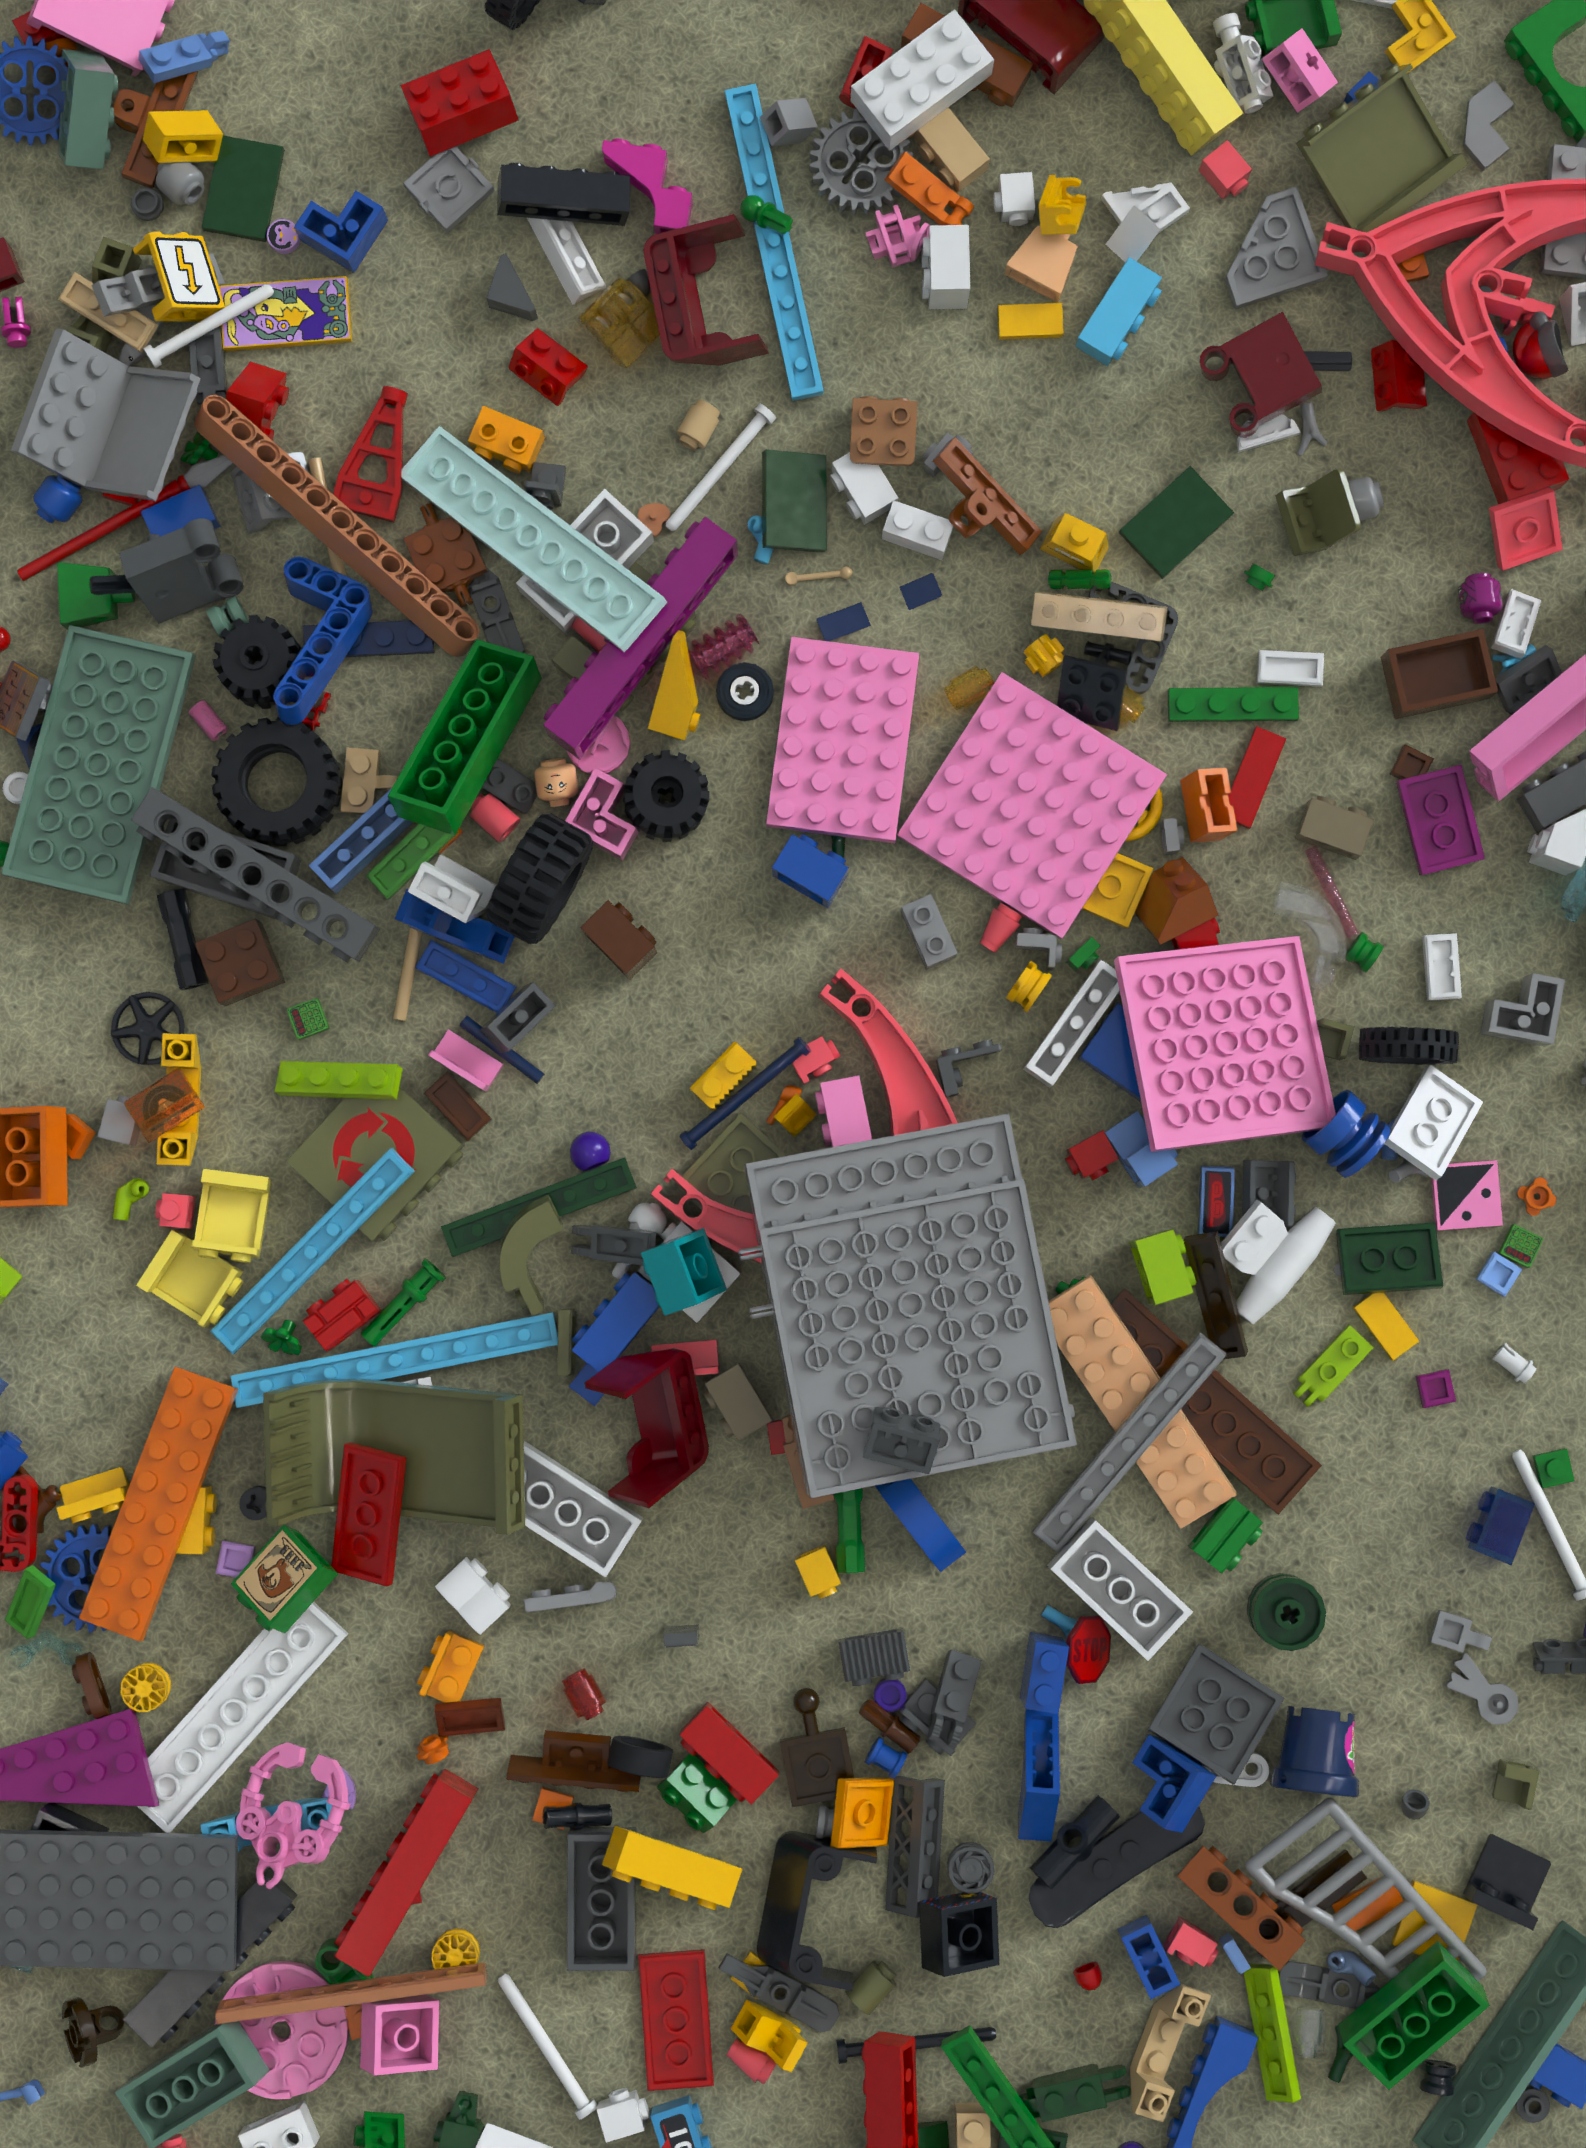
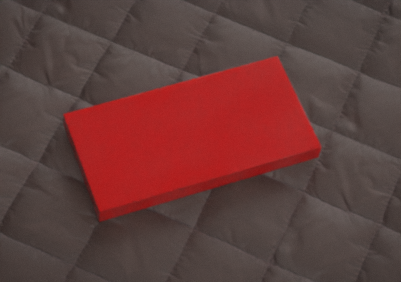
[331,1442,407,1587]
[638,1949,714,2091]

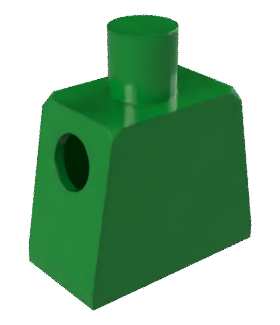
[57,562,136,630]

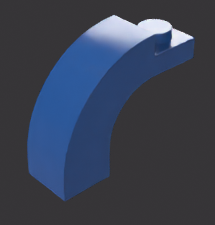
[395,889,515,964]
[875,1479,966,1572]

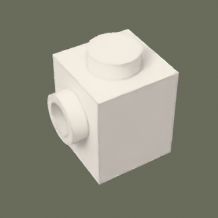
[993,172,1035,226]
[597,2088,650,2143]

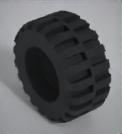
[211,717,342,846]
[486,813,594,944]

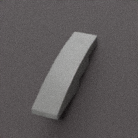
[92,253,225,317]

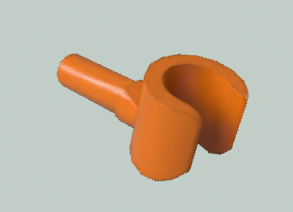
[766,1085,802,1125]

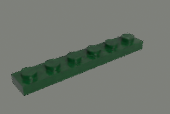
[441,1157,637,1257]

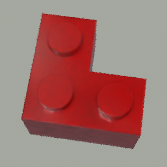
[226,361,289,441]

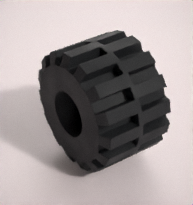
[213,615,304,709]
[623,750,710,842]

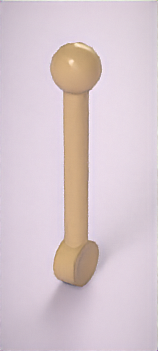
[785,566,853,585]

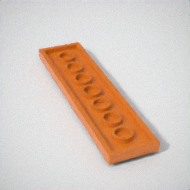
[79,1367,238,1641]

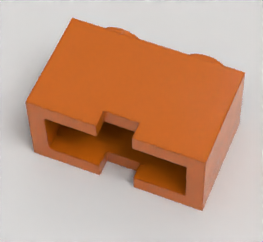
[1180,768,1237,843]

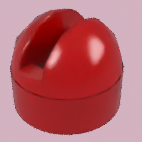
[1073,1962,1102,1991]

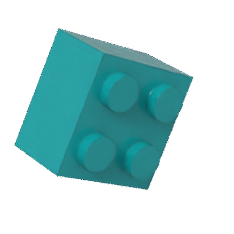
[641,1228,727,1316]

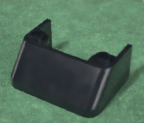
[757,1831,877,1991]

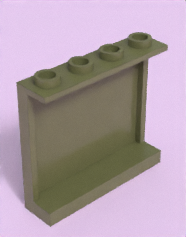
[1296,63,1468,233]

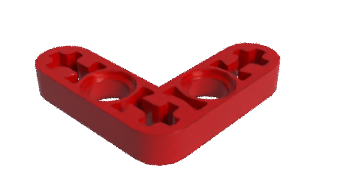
[0,1474,38,1572]

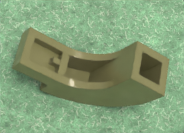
[499,1194,563,1316]

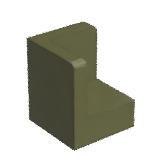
[1317,1018,1355,1061]
[1492,1759,1539,1810]

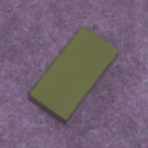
[557,1309,576,1376]

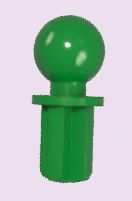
[740,195,793,234]

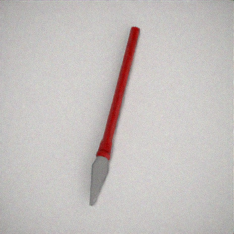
[17,455,233,581]

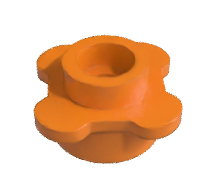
[1517,1177,1556,1216]
[416,1734,449,1764]

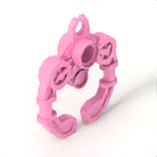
[236,1742,350,1889]

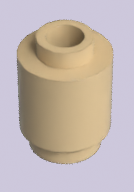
[676,400,720,451]

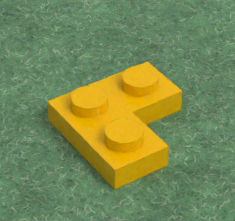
[1384,0,1456,74]

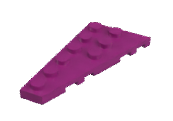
[0,1709,159,1807]

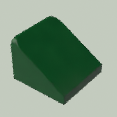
[918,2121,949,2148]

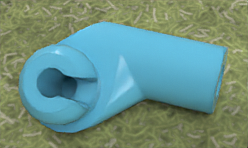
[747,515,774,565]

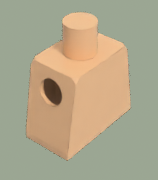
[1004,225,1077,303]

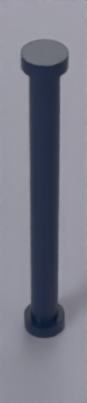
[680,1037,811,1150]

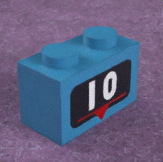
[650,2095,713,2148]

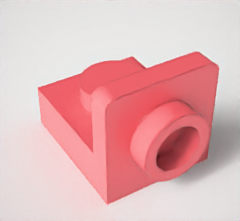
[1500,296,1555,336]

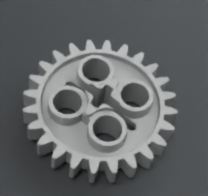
[809,109,913,215]

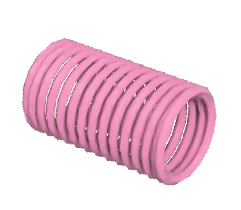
[189,700,228,741]

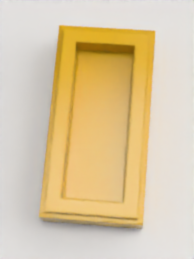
[998,303,1064,340]
[1352,1292,1419,1361]

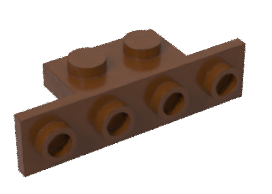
[506,1730,641,1792]

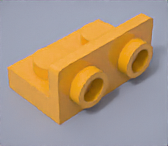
[417,1630,485,1703]

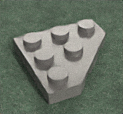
[1225,187,1328,310]

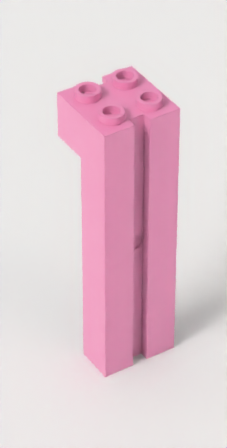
[1469,654,1586,802]

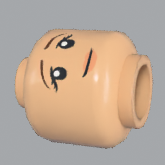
[534,758,579,807]

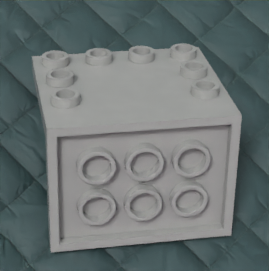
[11,329,201,501]

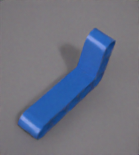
[273,556,373,725]

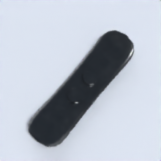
[1028,1806,1205,1928]

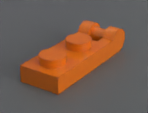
[884,152,974,225]

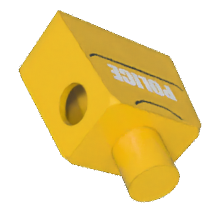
[1040,513,1109,572]

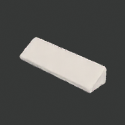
[527,218,607,305]

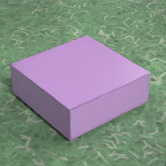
[216,1540,256,1577]

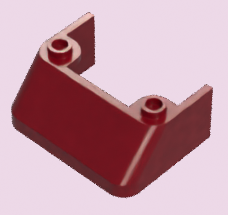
[643,214,769,366]
[584,1348,709,1508]

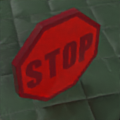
[1066,1615,1111,1684]

